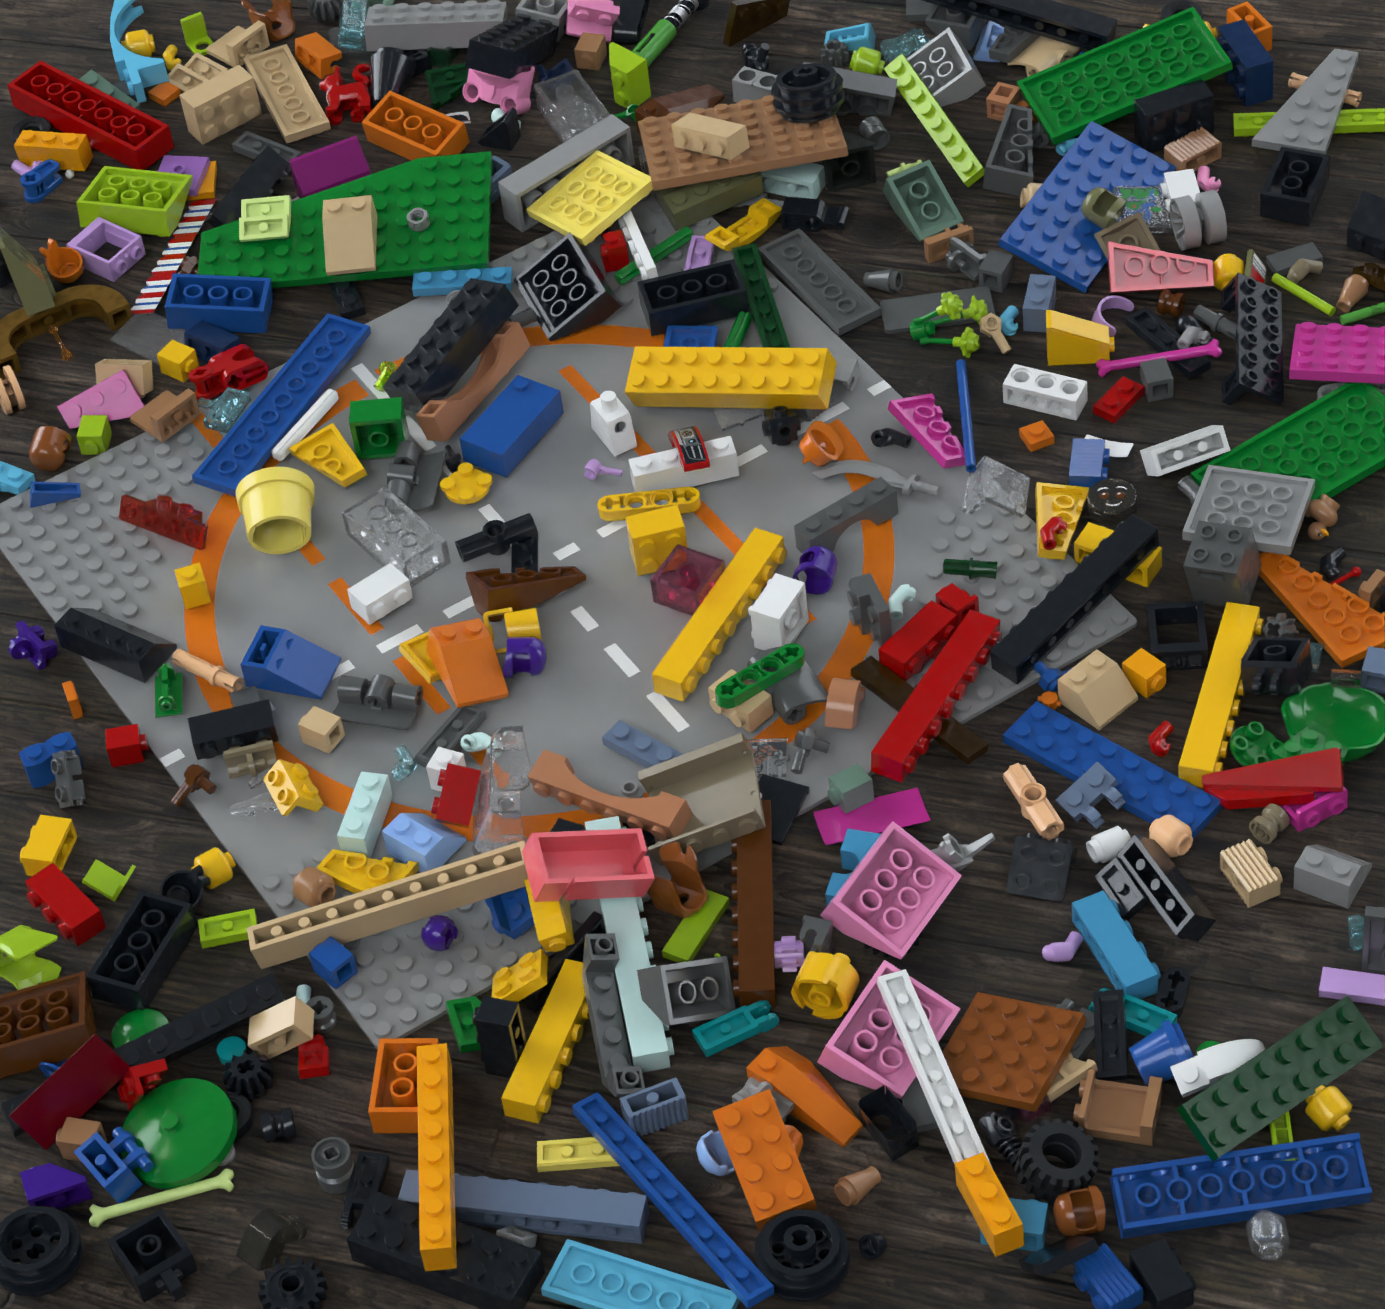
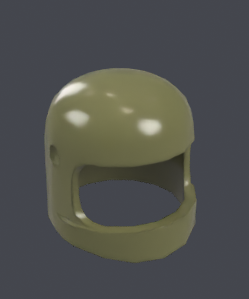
[1081,187,1127,229]

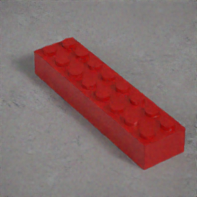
[7,60,174,170]

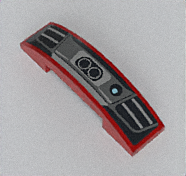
[668,426,710,472]

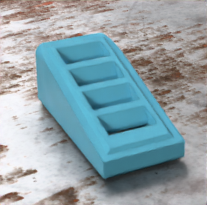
[824,23,876,51]

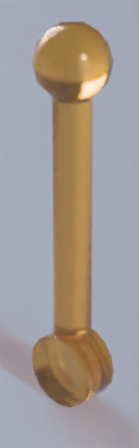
[48,324,72,361]

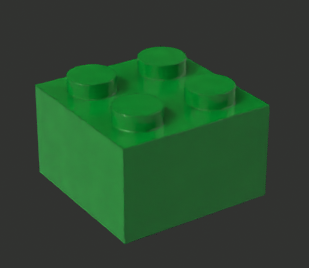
[349,397,409,460]

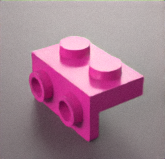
[1280,786,1348,832]

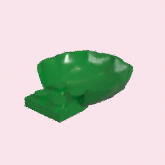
[1271,682,1385,765]

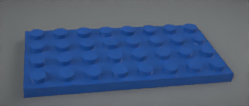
[998,121,1176,293]

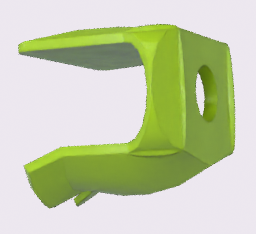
[0,925,62,990]

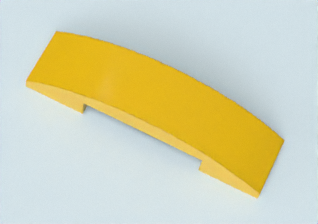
[705,198,782,251]

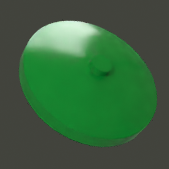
[121,1078,238,1189]

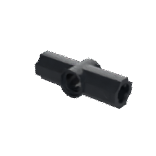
[455,513,538,562]

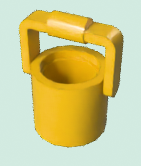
[483,607,542,655]

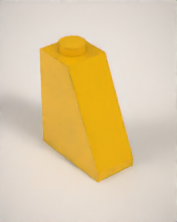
[1046,310,1115,366]
[524,879,575,953]

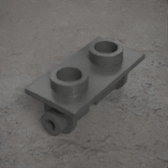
[51,750,86,808]

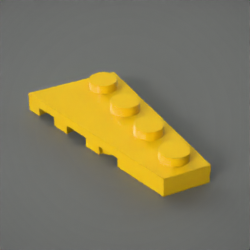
[1035,482,1090,560]

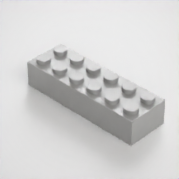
[364,0,508,51]
[498,114,635,232]

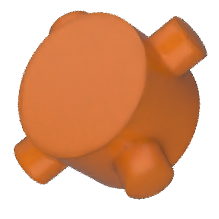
[1037,691,1062,710]

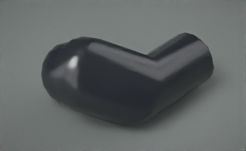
[871,428,911,448]

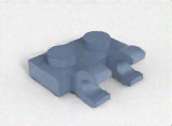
[1056,762,1126,830]

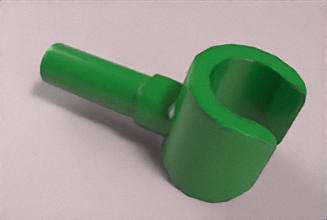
[614,104,639,122]

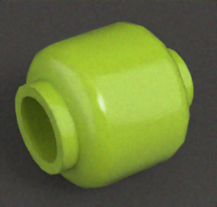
[849,46,885,75]

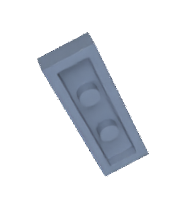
[602,720,683,768]

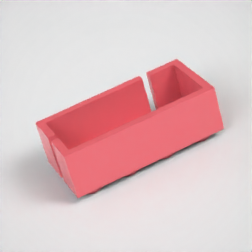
[522,828,655,902]

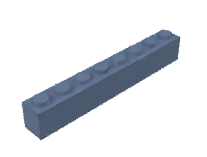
[398,1170,650,1244]

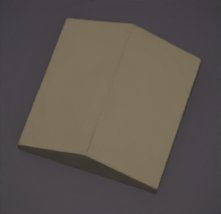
[1094,212,1161,260]

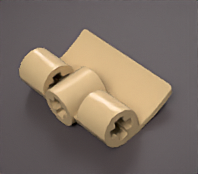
[1008,36,1083,77]

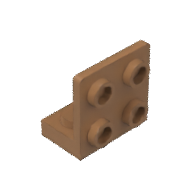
[130,388,201,443]

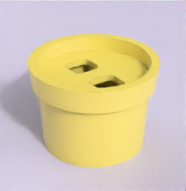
[236,467,315,554]

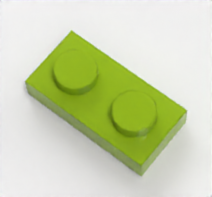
[198,908,258,949]

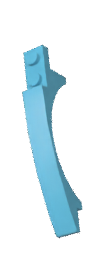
[110,0,169,103]

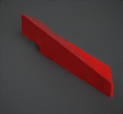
[1202,748,1344,810]

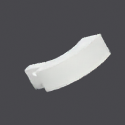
[1170,1039,1266,1098]

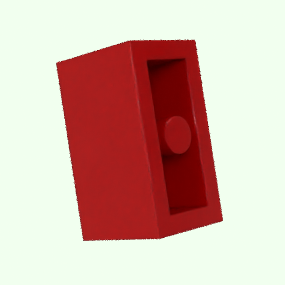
[431,763,481,828]

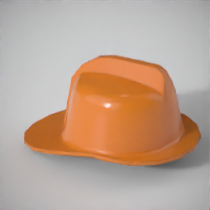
[799,421,844,467]

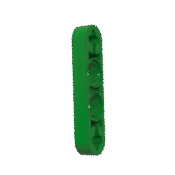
[715,643,805,709]

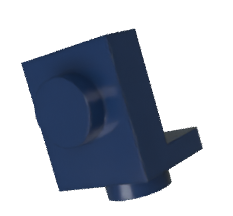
[537,58,578,93]

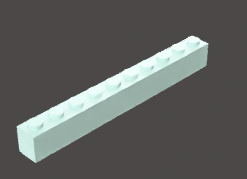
[585,816,674,1073]

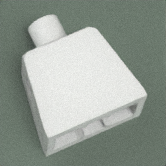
[590,391,637,457]

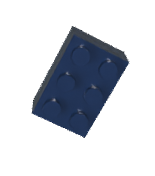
[1215,19,1274,107]

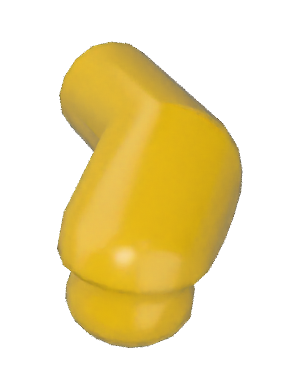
[163,45,182,71]

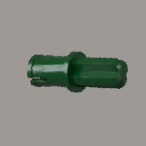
[943,557,998,579]

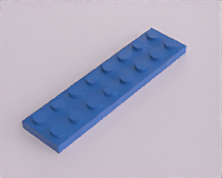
[1002,701,1222,839]

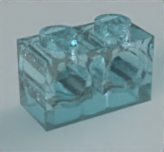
[338,0,366,50]

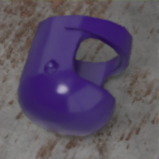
[793,546,838,595]
[503,637,547,678]

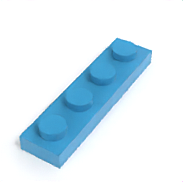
[412,267,513,297]

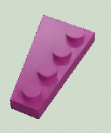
[888,393,965,469]

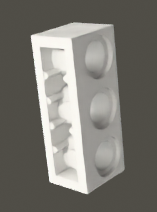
[1003,364,1088,421]

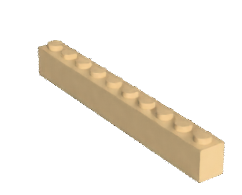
[247,840,528,970]

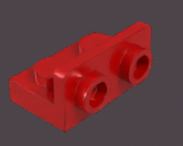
[118,1058,168,1110]

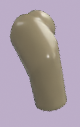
[1287,259,1323,284]

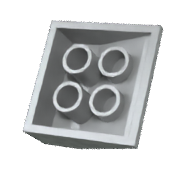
[907,27,986,107]

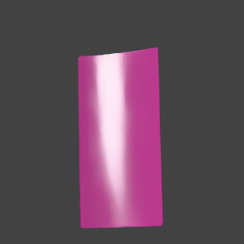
[814,788,931,845]

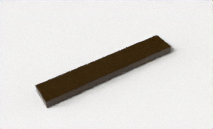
[851,656,988,765]

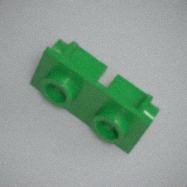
[155,663,183,718]

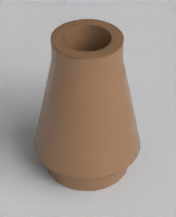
[1336,274,1369,313]
[834,1166,881,1206]

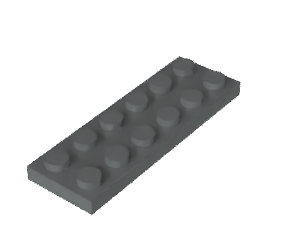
[758,228,881,336]

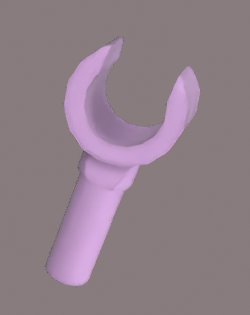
[584,459,622,480]

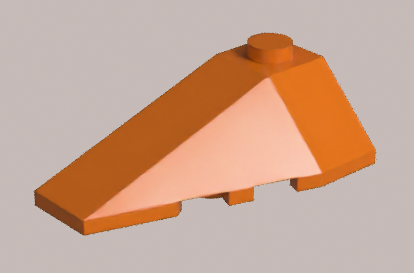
[746,1046,863,1148]

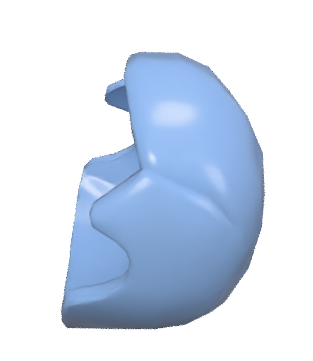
[696,1130,735,1176]

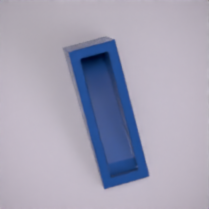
[29,482,81,508]

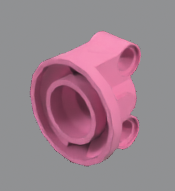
[463,66,535,115]

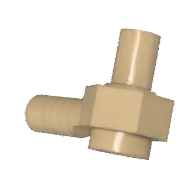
[980,313,1011,354]

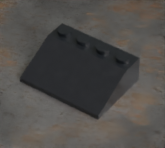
[513,232,622,341]

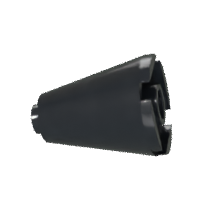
[369,47,416,108]

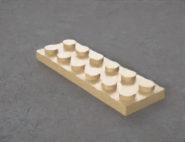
[243,44,331,144]

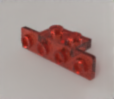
[119,494,208,550]

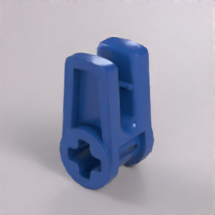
[20,159,63,203]

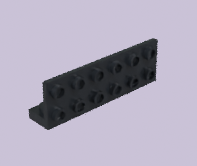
[1221,273,1284,406]

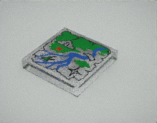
[1112,186,1172,233]

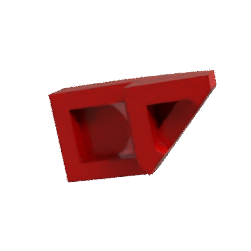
[298,1034,330,1079]

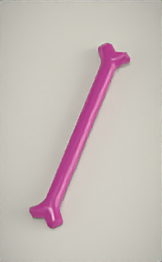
[1096,339,1222,377]

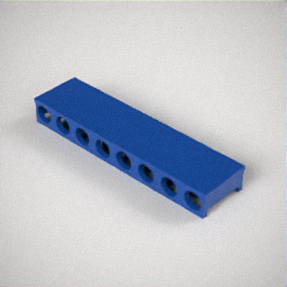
[1109,1133,1373,1239]

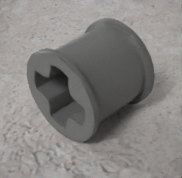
[1032,122,1049,148]

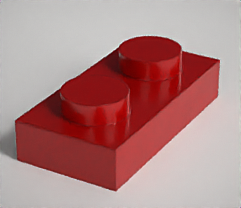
[1093,376,1145,424]

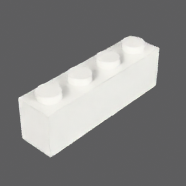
[628,436,739,492]

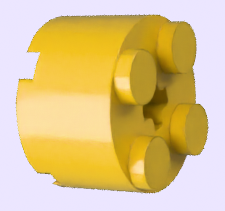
[791,951,860,1019]

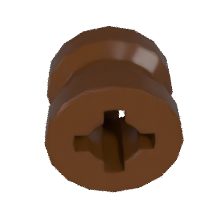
[1157,289,1186,318]

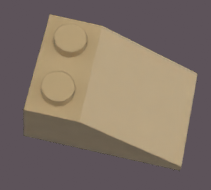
[322,195,377,276]

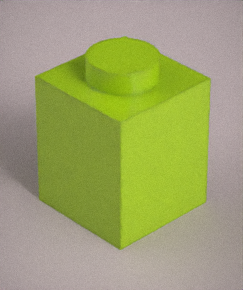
[76,415,112,455]

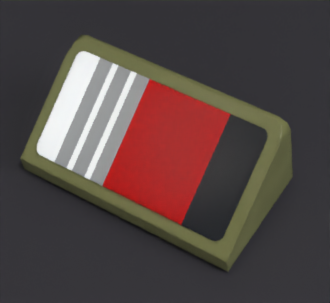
[1244,249,1267,284]

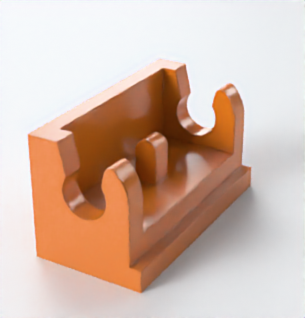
[295,32,342,79]

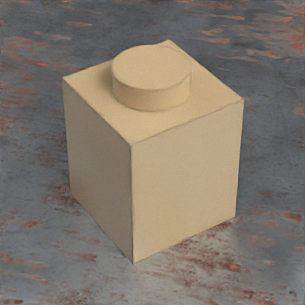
[298,706,345,754]

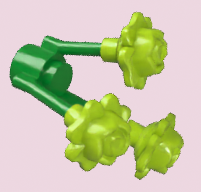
[910,291,988,358]

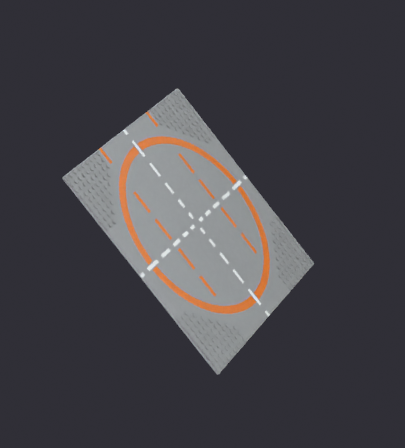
[0,192,1137,1050]

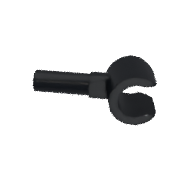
[445,445,462,473]

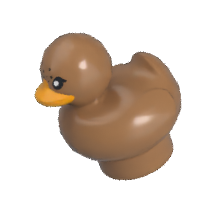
[1305,494,1340,540]

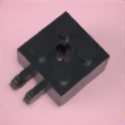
[1241,637,1313,696]

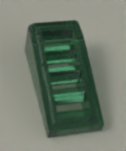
[426,46,461,68]

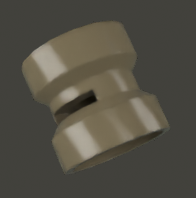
[1249,803,1290,844]

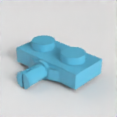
[0,461,35,495]

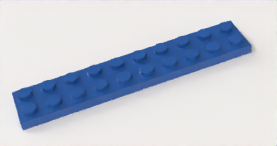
[192,313,371,497]

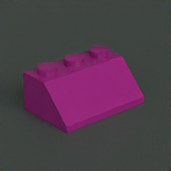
[289,135,371,199]

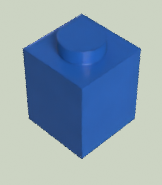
[309,936,358,990]

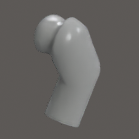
[1177,326,1210,349]

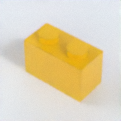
[20,815,77,876]

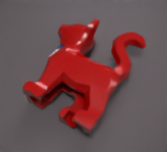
[320,64,372,125]

